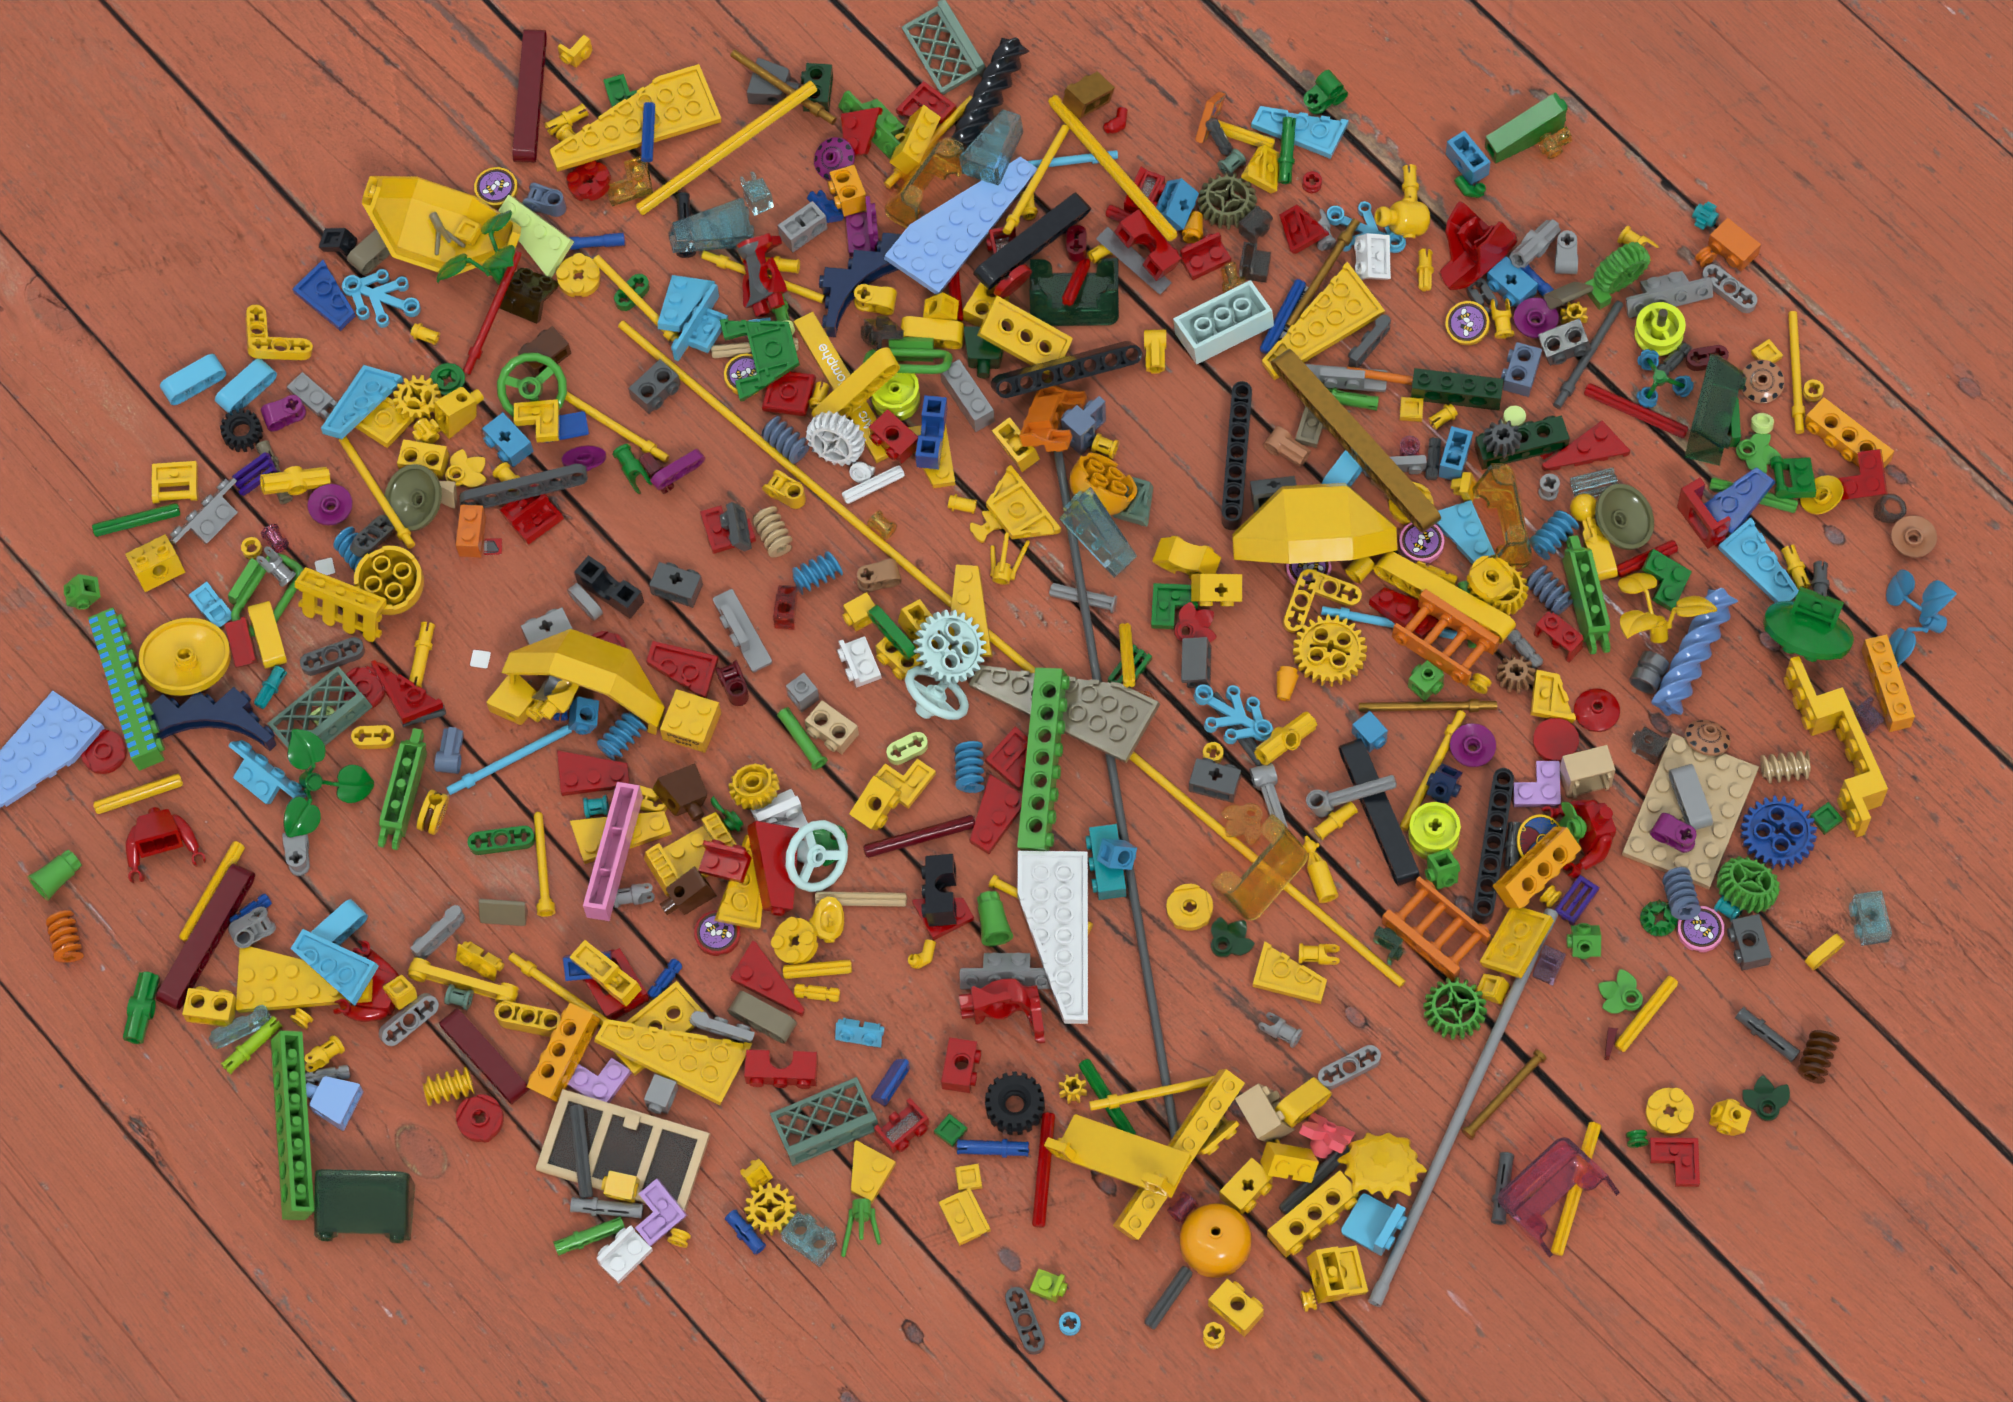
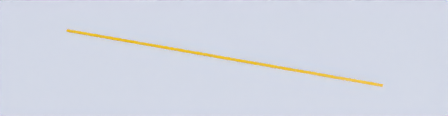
[618,321,1406,988]

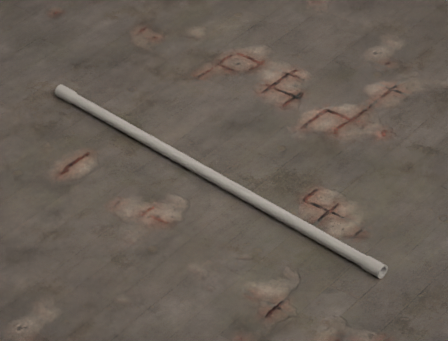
[1368,908,1558,1307]

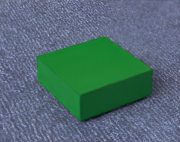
[1810,802,1843,835]
[934,1114,967,1148]

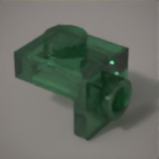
[1373,926,1405,965]

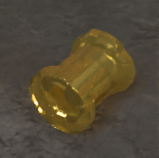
[867,510,897,540]

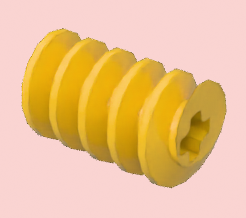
[423,1067,475,1106]

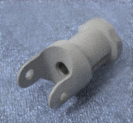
[1317,209,1337,251]
[256,546,296,587]
[614,883,655,908]
[1258,1012,1303,1048]

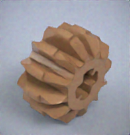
[1496,654,1535,694]

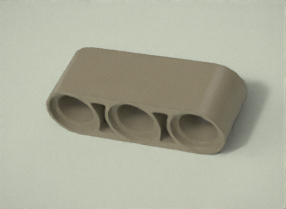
[347,229,390,275]
[727,991,797,1044]

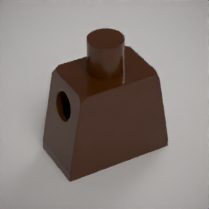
[653,763,707,821]
[660,866,717,915]

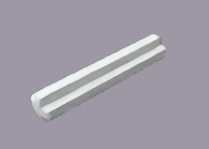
[842,465,905,504]

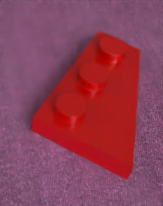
[1369,587,1439,640]
[646,641,719,699]
[970,774,1022,854]

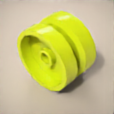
[871,373,920,421]
[1408,802,1461,860]

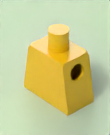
[434,387,484,439]
[486,675,541,725]

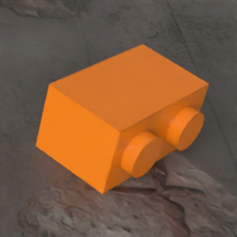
[1708,217,1761,271]
[456,505,486,558]

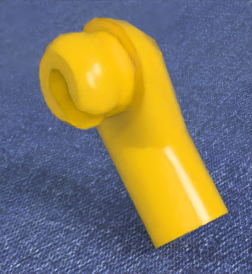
[907,939,936,969]

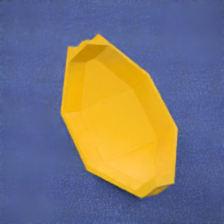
[362,176,521,277]
[1232,483,1397,564]
[501,629,665,735]

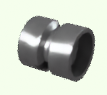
[1629,651,1670,694]

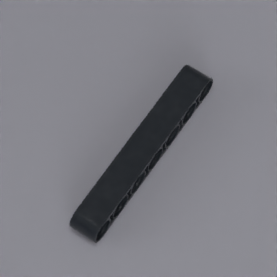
[973,192,1092,290]
[991,341,1142,398]
[1222,381,1252,530]
[1339,738,1420,886]
[1472,768,1514,924]

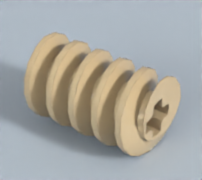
[752,506,792,557]
[1760,750,1811,784]

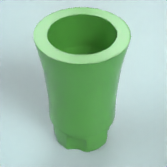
[27,850,82,901]
[977,891,1013,946]

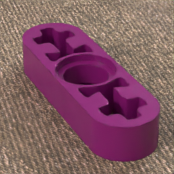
[650,449,705,490]

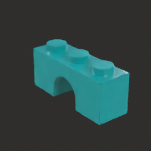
[1085,824,1126,900]

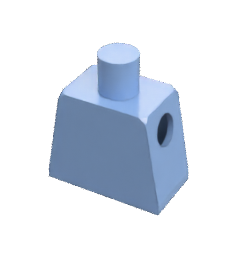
[306,1076,363,1131]

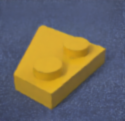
[1241,144,1280,194]
[851,1140,896,1204]

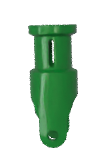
[612,444,652,494]

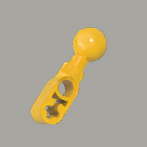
[1570,494,1618,581]

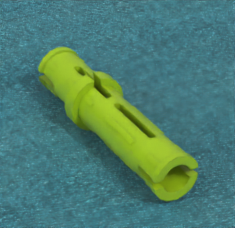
[220,1016,283,1075]

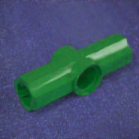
[123,971,160,1044]

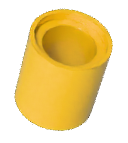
[1345,557,1375,583]

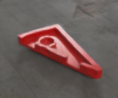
[1542,420,1630,471]
[371,660,443,724]
[730,940,805,1017]

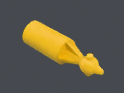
[1300,836,1339,903]

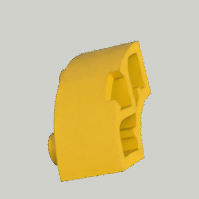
[1152,536,1221,579]

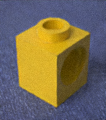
[923,292,959,321]
[842,592,875,631]
[601,1171,640,1203]

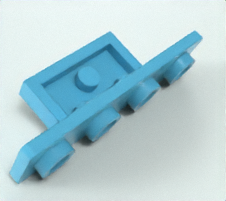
[671,283,728,361]
[228,740,306,804]

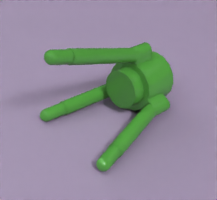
[841,1199,881,1257]

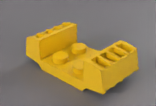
[644,812,738,896]

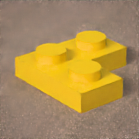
[514,399,559,443]
[875,759,936,809]

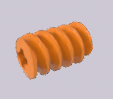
[46,910,84,963]

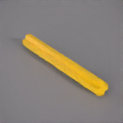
[179,841,245,943]

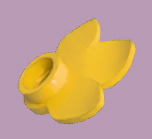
[445,449,486,488]

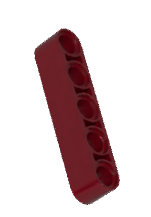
[439,1008,530,1105]

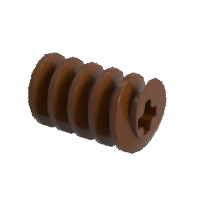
[1797,1030,1840,1084]

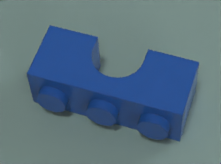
[915,395,948,470]

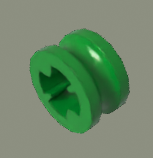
[1626,1130,1649,1148]

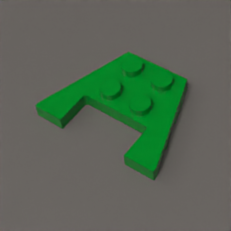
[720,319,800,402]

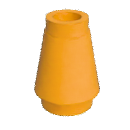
[1182,211,1203,244]
[1276,666,1299,701]

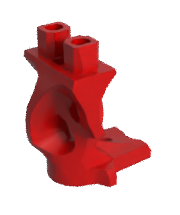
[959,979,1045,1044]

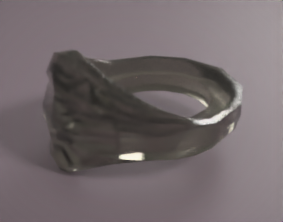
[1873,494,1907,523]

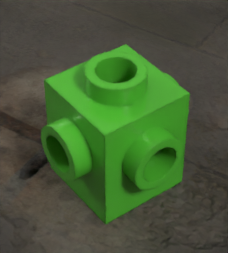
[64,574,101,610]
[1408,660,1444,702]
[1425,848,1460,890]
[1566,923,1601,959]

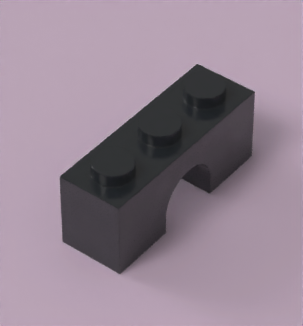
[574,555,644,619]
[921,854,957,927]

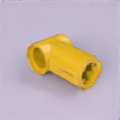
[1144,329,1166,374]

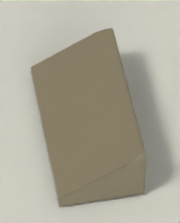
[1543,282,1594,310]
[479,899,528,926]

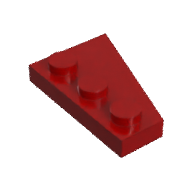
[557,750,630,796]

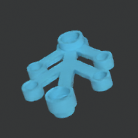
[1327,201,1406,253]
[342,269,421,328]
[1194,684,1273,744]

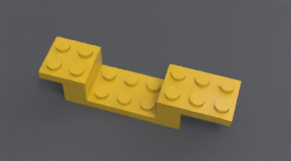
[1784,656,1888,838]

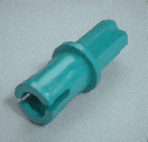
[254,666,287,709]

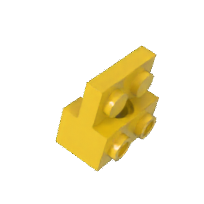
[125,534,185,592]
[1306,1245,1368,1304]

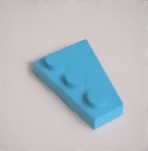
[658,275,715,332]

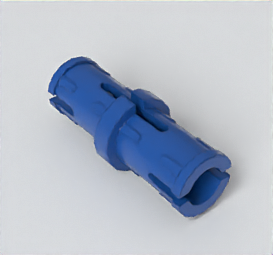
[725,1210,766,1255]

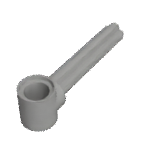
[1250,762,1294,850]
[1306,775,1397,817]

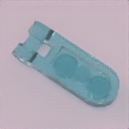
[209,1005,271,1049]

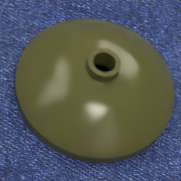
[385,464,442,531]
[1595,484,1654,550]

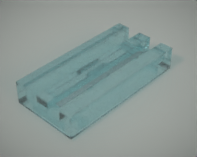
[1570,467,1619,497]

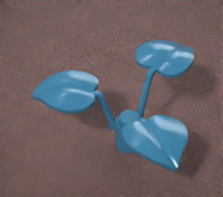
[1886,569,1957,668]

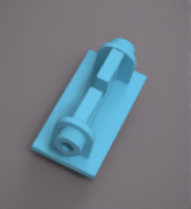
[835,1017,885,1048]

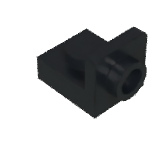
[319,228,357,257]

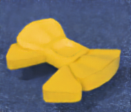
[970,511,1003,543]

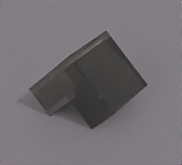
[1239,242,1271,283]

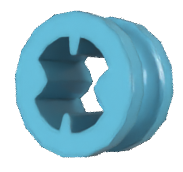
[1059,1312,1081,1336]

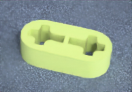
[886,732,928,765]

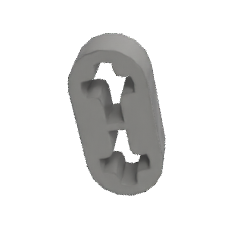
[567,583,603,621]

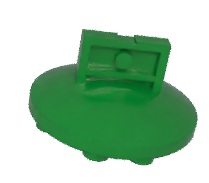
[1763,586,1854,662]

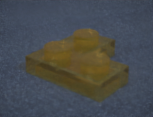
[608,156,653,207]

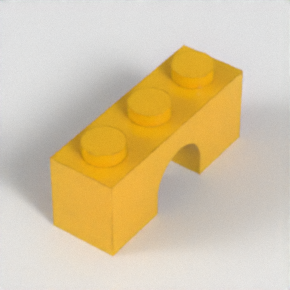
[889,105,941,175]

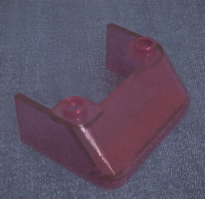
[1498,1137,1620,1258]

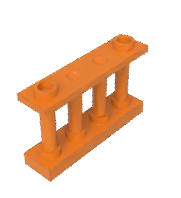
[1392,589,1500,687]
[1382,876,1491,982]

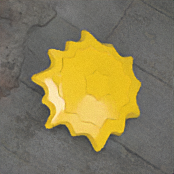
[1337,1133,1427,1199]

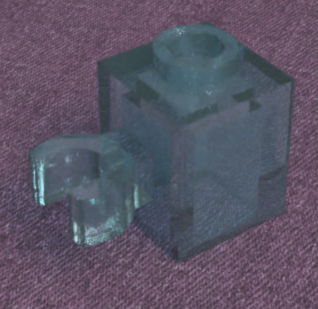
[740,171,774,216]

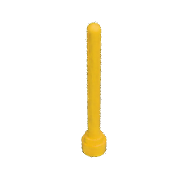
[534,812,556,917]

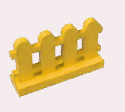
[295,567,387,642]

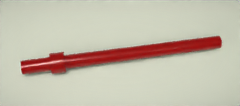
[463,250,522,375]

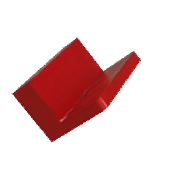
[225,616,258,668]

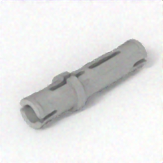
[570,1197,643,1219]

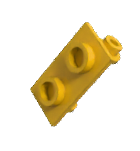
[456,941,504,982]

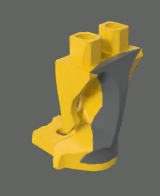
[529,675,579,720]

